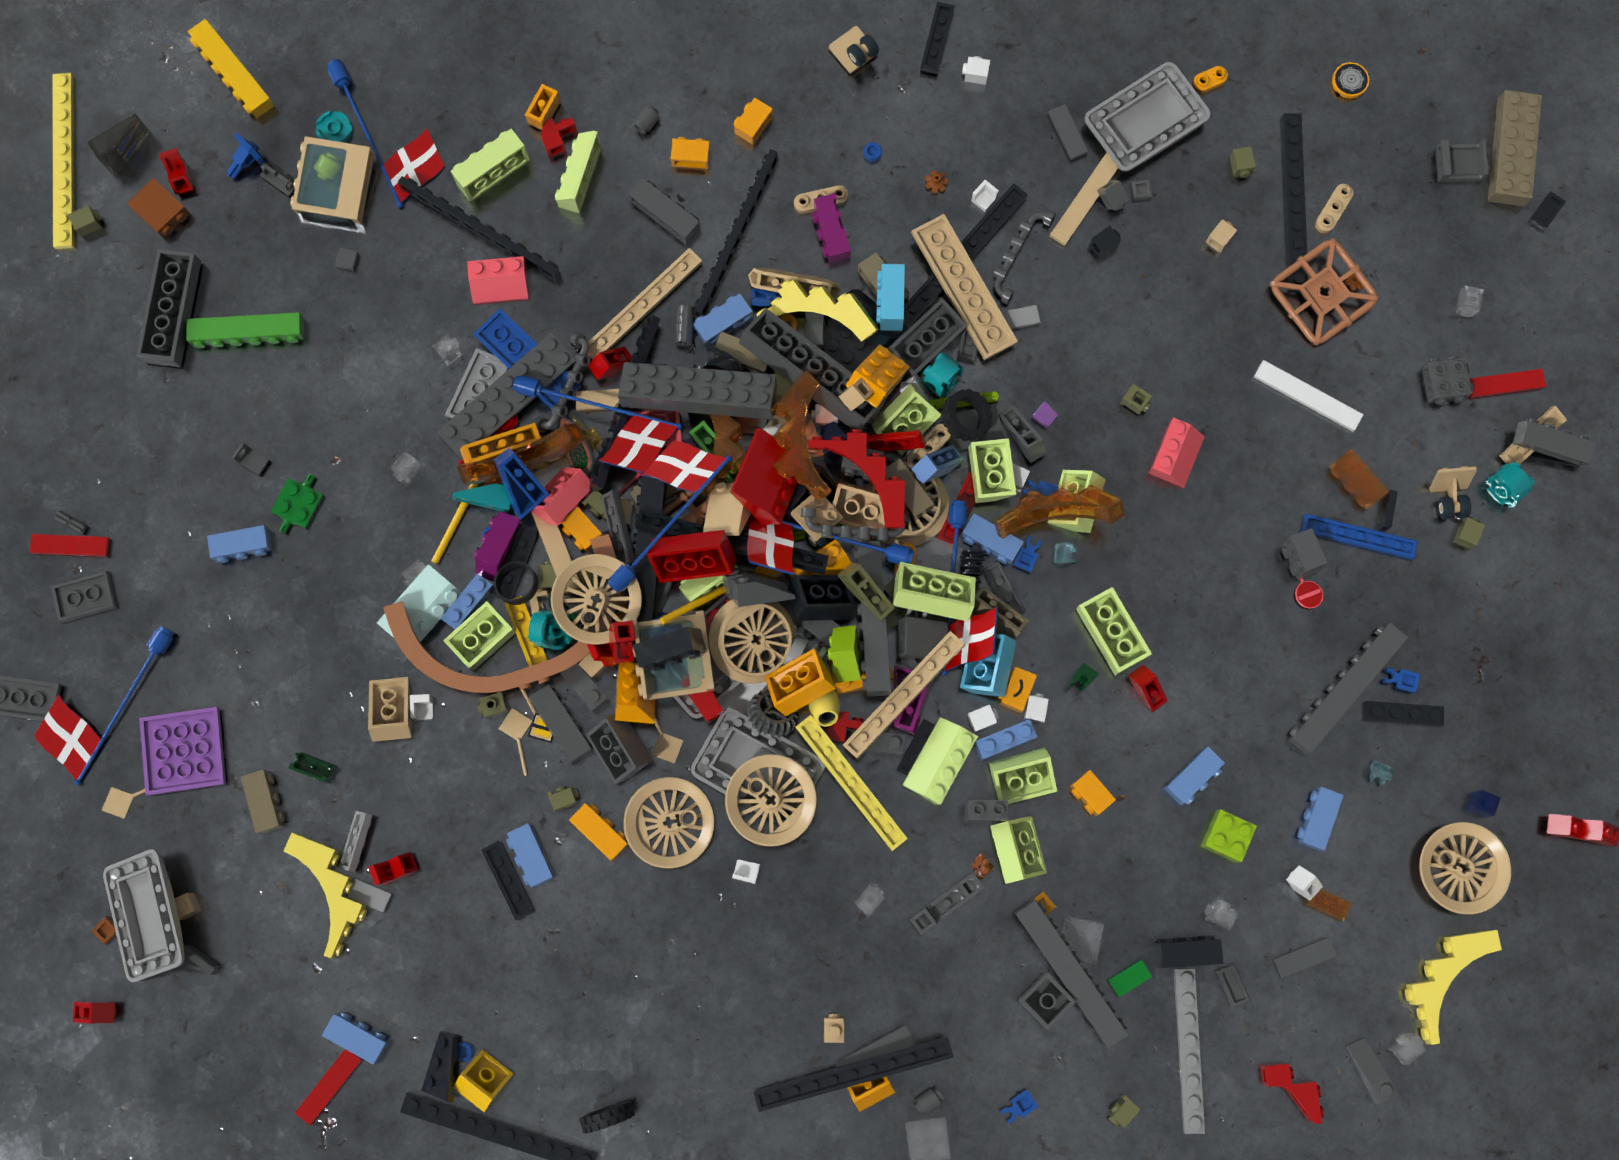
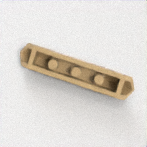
[748,268,841,300]

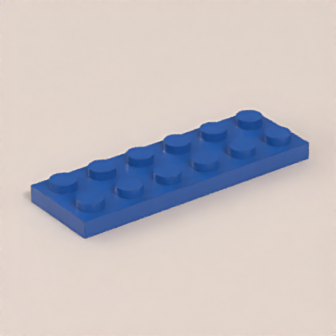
[473,308,581,410]

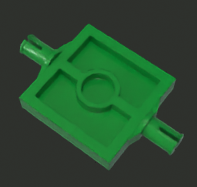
[270,473,324,534]

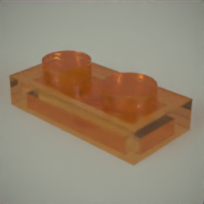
[1306,889,1352,921]

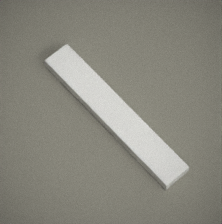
[1253,360,1364,432]

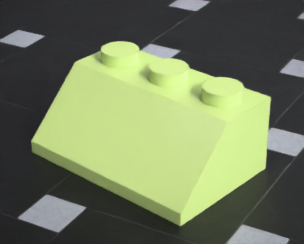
[871,384,941,455]
[968,438,1016,503]
[1048,470,1106,533]
[679,564,738,603]
[443,601,516,671]
[988,747,1057,804]
[990,816,1047,884]

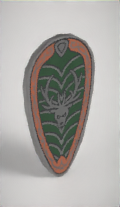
[560,416,594,476]

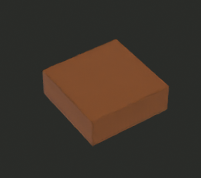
[91,916,116,945]

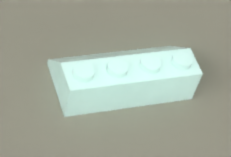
[377,564,462,642]

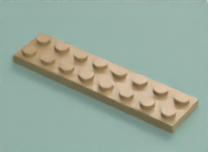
[911,214,1018,361]

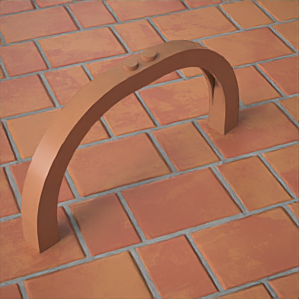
[383,534,619,693]

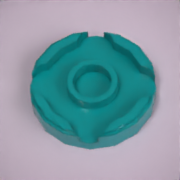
[316,111,353,143]

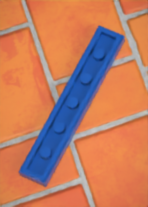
[1301,514,1418,560]

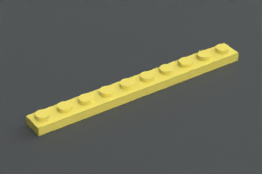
[53,73,75,249]

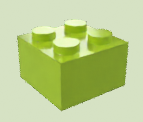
[828,625,863,683]
[1201,809,1257,863]

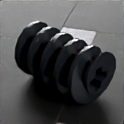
[959,549,986,590]

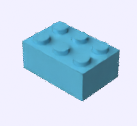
[876,264,905,331]
[960,634,1017,697]

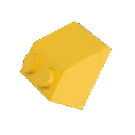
[453,1049,514,1112]

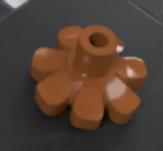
[925,171,948,194]
[1343,269,1364,292]
[972,853,993,879]

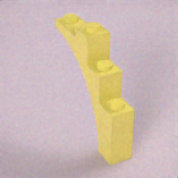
[756,279,880,341]
[284,833,367,959]
[1405,930,1502,1045]

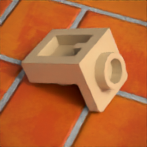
[529,589,550,614]
[824,1014,844,1043]

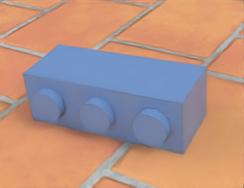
[693,294,753,344]
[911,445,964,484]
[961,514,1024,565]
[207,525,272,563]
[441,573,494,630]
[974,719,1037,761]
[1164,746,1225,805]
[1297,787,1344,851]
[506,823,555,888]
[322,1012,390,1065]

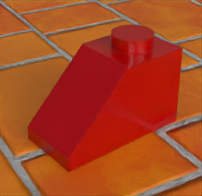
[588,346,631,380]
[1128,664,1168,712]
[73,1002,116,1024]

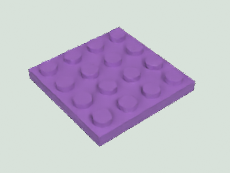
[139,707,226,796]

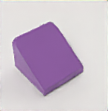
[1032,401,1058,430]

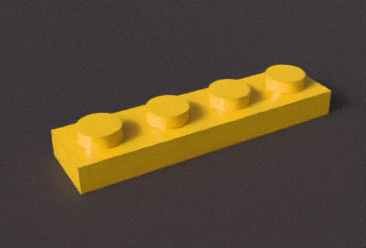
[504,595,548,666]

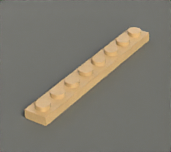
[587,248,703,360]
[843,631,965,759]

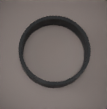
[494,561,538,605]

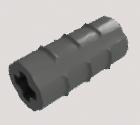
[675,305,694,346]

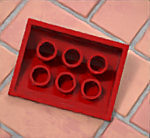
[730,428,807,525]

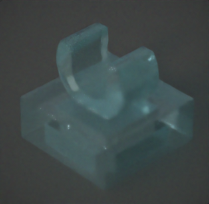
[1053,542,1077,564]
[1370,760,1393,786]

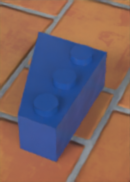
[494,447,550,520]

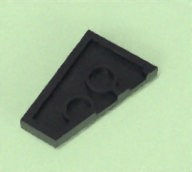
[421,1031,459,1103]

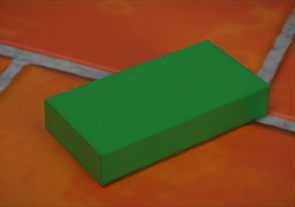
[1107,959,1152,998]

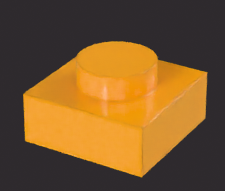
[1034,891,1056,915]

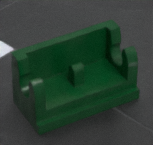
[1067,663,1099,692]
[289,752,337,784]

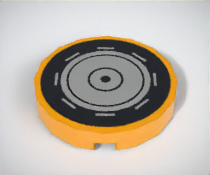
[1331,62,1369,99]

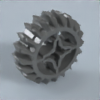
[747,689,800,738]

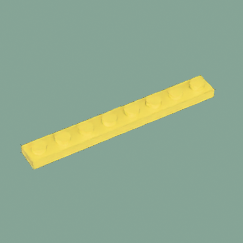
[795,715,908,851]

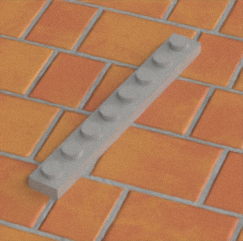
[1174,969,1205,1134]

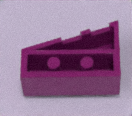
[811,193,851,263]
[474,511,520,582]
[894,665,933,735]

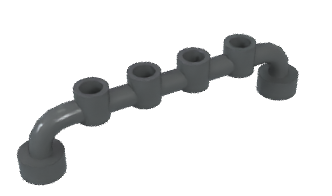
[993,210,1056,305]
[533,332,590,433]
[801,508,910,541]

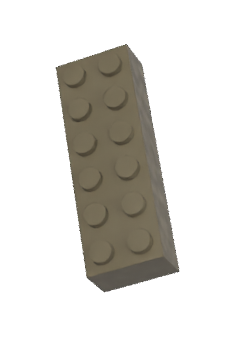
[1488,90,1542,207]

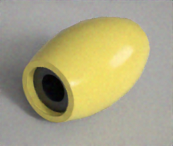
[808,689,840,727]

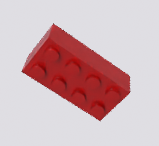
[647,530,737,583]

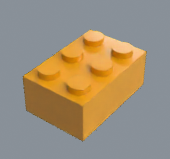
[846,344,910,408]

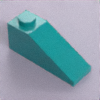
[452,482,511,513]

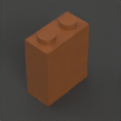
[127,178,190,239]

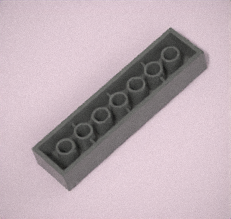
[739,308,886,430]
[618,362,777,420]

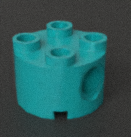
[922,352,964,398]
[1486,462,1535,508]
[528,610,572,650]

